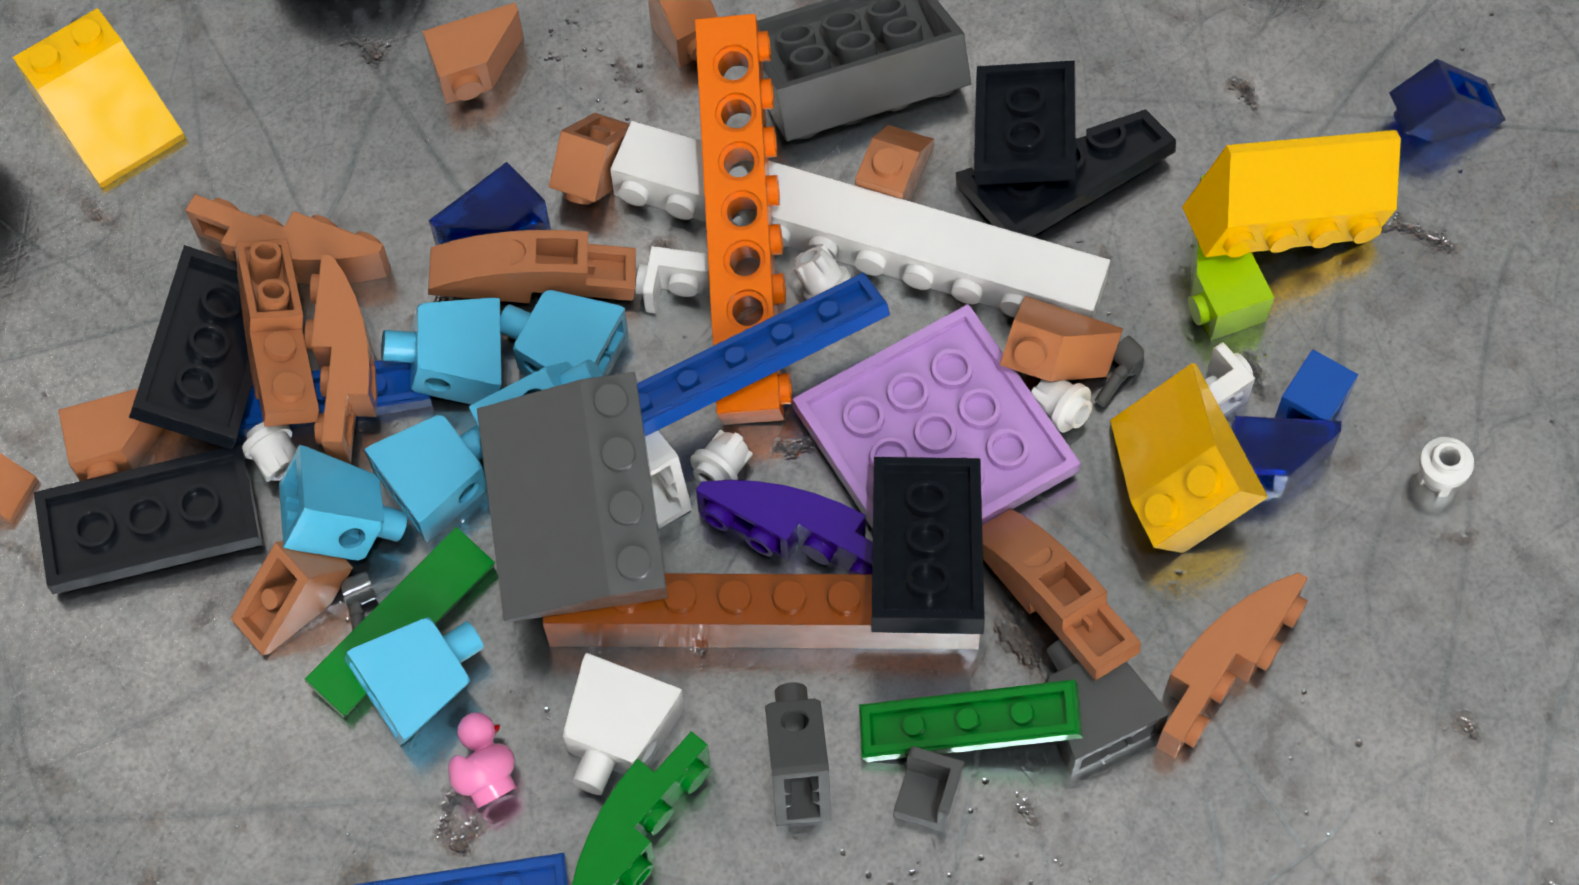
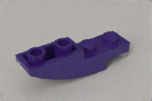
[696,480,873,574]

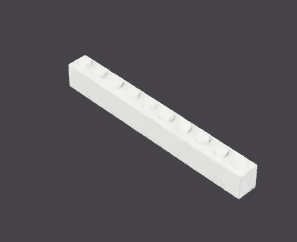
[610,121,1110,318]

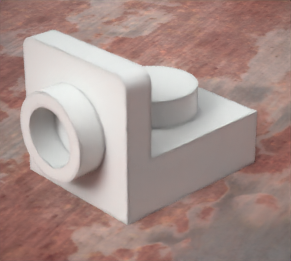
[636,246,710,314]
[1205,342,1255,417]

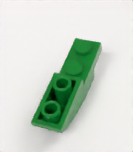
[572,731,710,885]

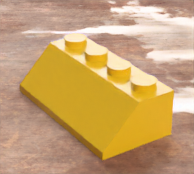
[1182,130,1401,258]

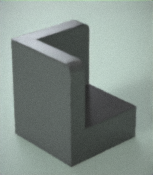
[893,746,965,833]

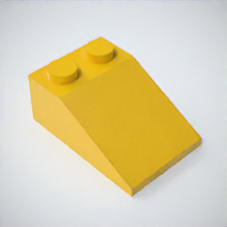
[12,8,186,189]
[1110,363,1268,553]

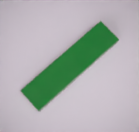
[305,526,495,718]
[859,679,1083,762]

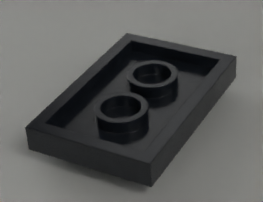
[974,60,1077,185]

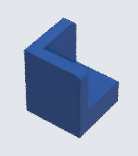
[1275,349,1359,425]

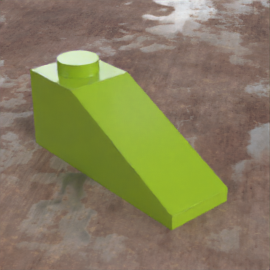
[1188,175,1274,341]

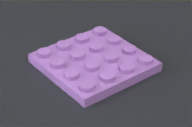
[792,304,1081,529]

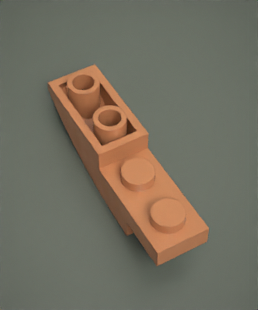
[185,194,391,284]
[428,230,636,303]
[235,238,319,427]
[305,254,378,464]
[982,509,1141,681]
[1156,572,1308,759]

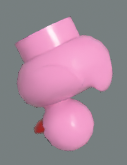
[448,712,517,809]

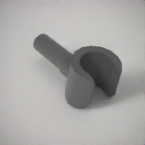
[1094,336,1145,407]
[341,572,376,631]

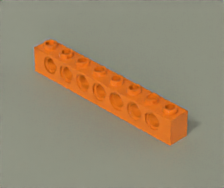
[695,14,792,425]

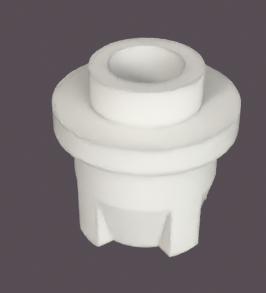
[793,244,851,300]
[1031,379,1093,433]
[242,422,297,482]
[690,429,753,483]
[1417,437,1474,497]

